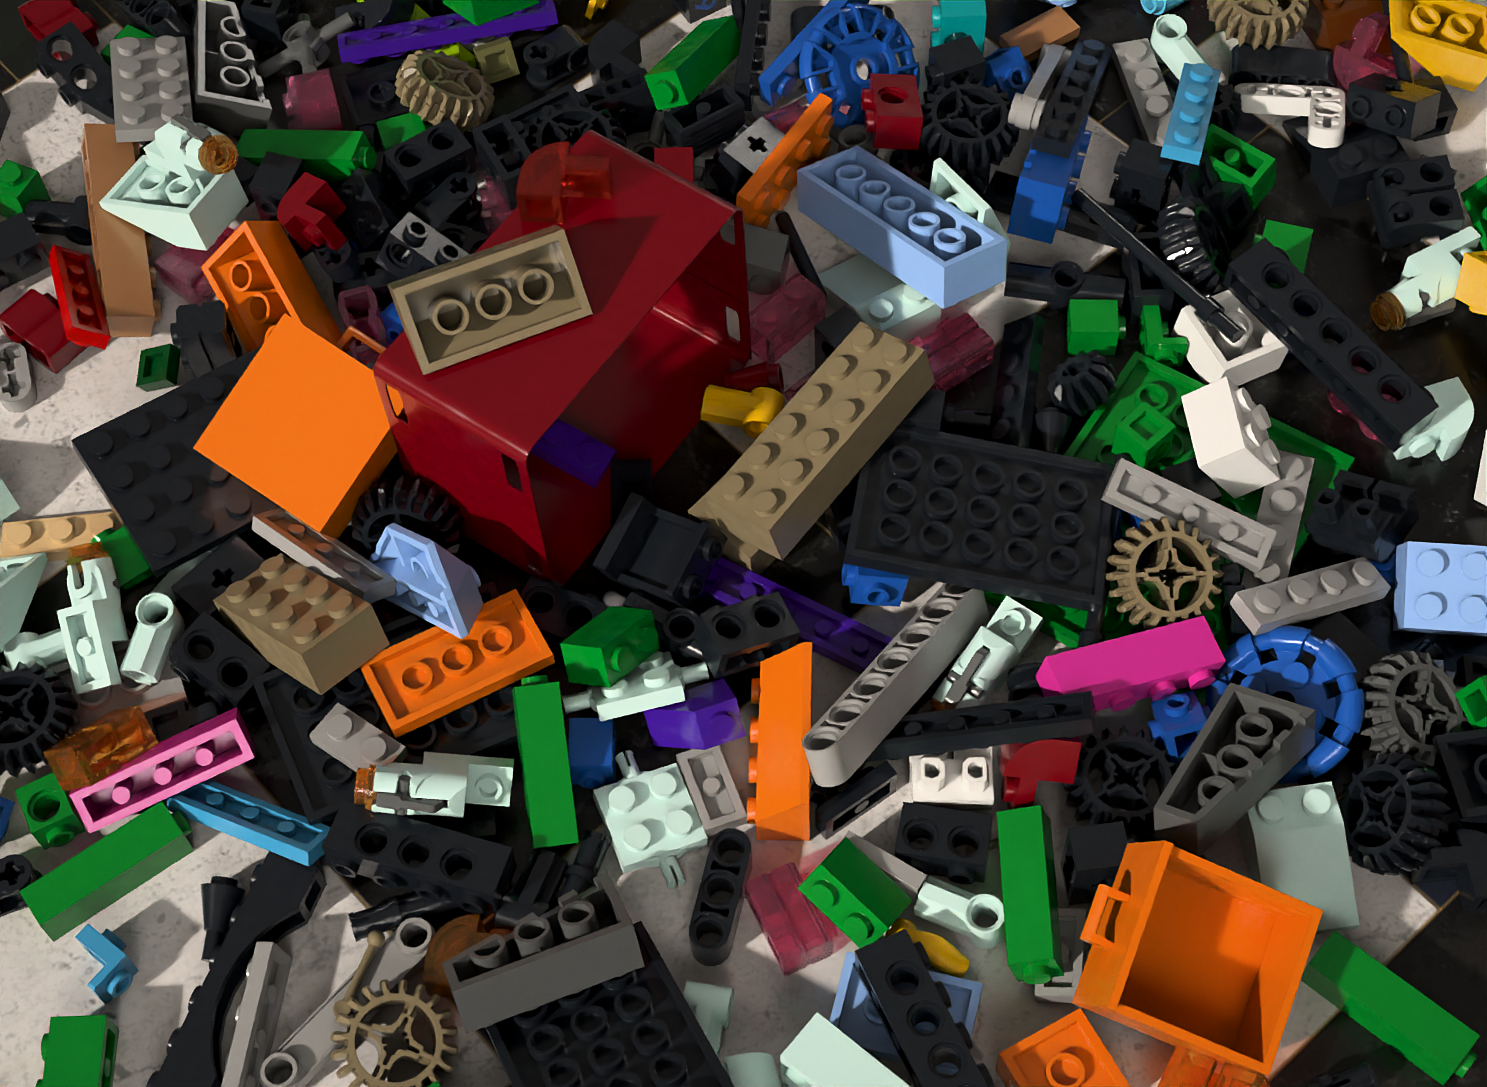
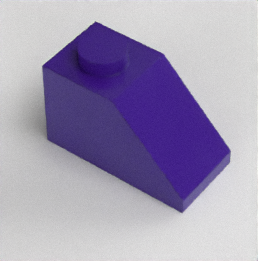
[643,678,746,750]

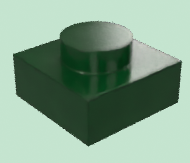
[136,343,180,392]

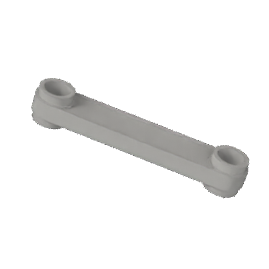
[1008,43,1073,131]
[260,917,439,1087]

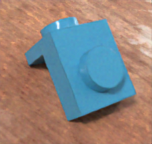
[75,924,139,1004]

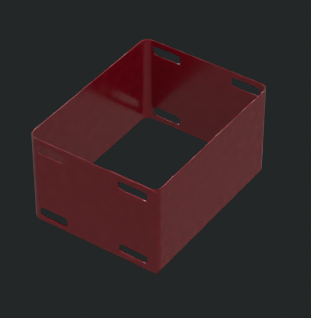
[374,130,752,586]

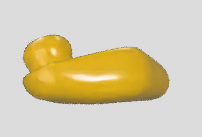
[885,918,970,978]

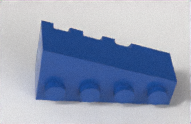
[1007,104,1092,244]

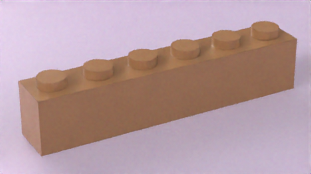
[81,123,161,337]

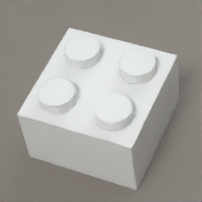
[1171,290,1289,386]
[1181,376,1281,499]

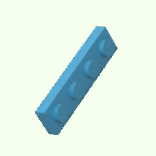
[1160,62,1221,165]
[166,779,331,867]

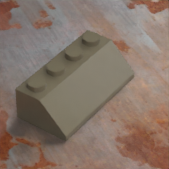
[387,225,593,375]

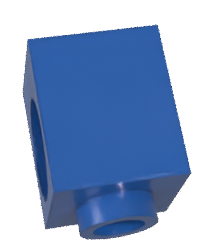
[568,718,617,789]

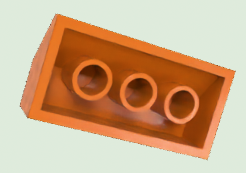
[201,220,350,353]
[747,642,813,841]

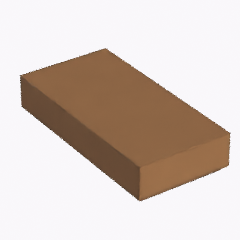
[999,6,1080,63]

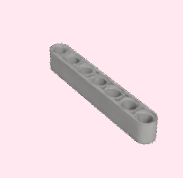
[802,583,990,787]

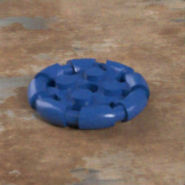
[799,3,920,130]
[1205,625,1365,784]

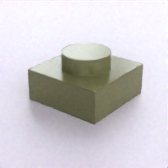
[473,36,520,84]

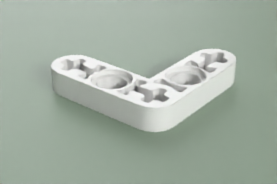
[1234,83,1345,148]

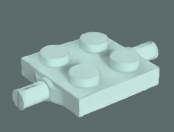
[562,651,709,722]
[593,750,708,889]

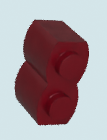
[18,0,100,60]
[0,289,88,374]

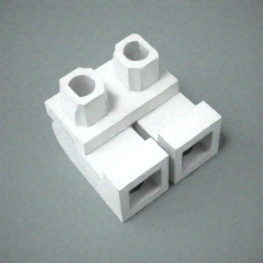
[907,746,994,810]

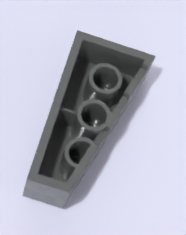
[1153,682,1316,857]

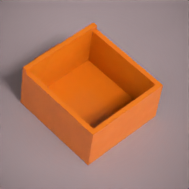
[193,313,408,540]
[1072,840,1323,1076]

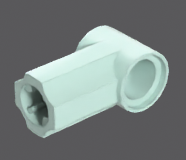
[1150,14,1213,81]
[119,593,185,685]
[4,628,68,671]
[914,876,1005,949]
[683,980,734,1058]

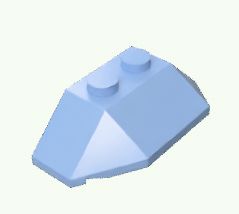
[368,523,483,639]

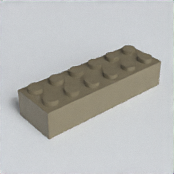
[705,321,935,560]

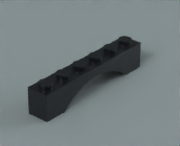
[146,851,327,1087]

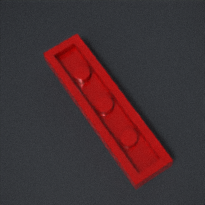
[48,244,111,350]

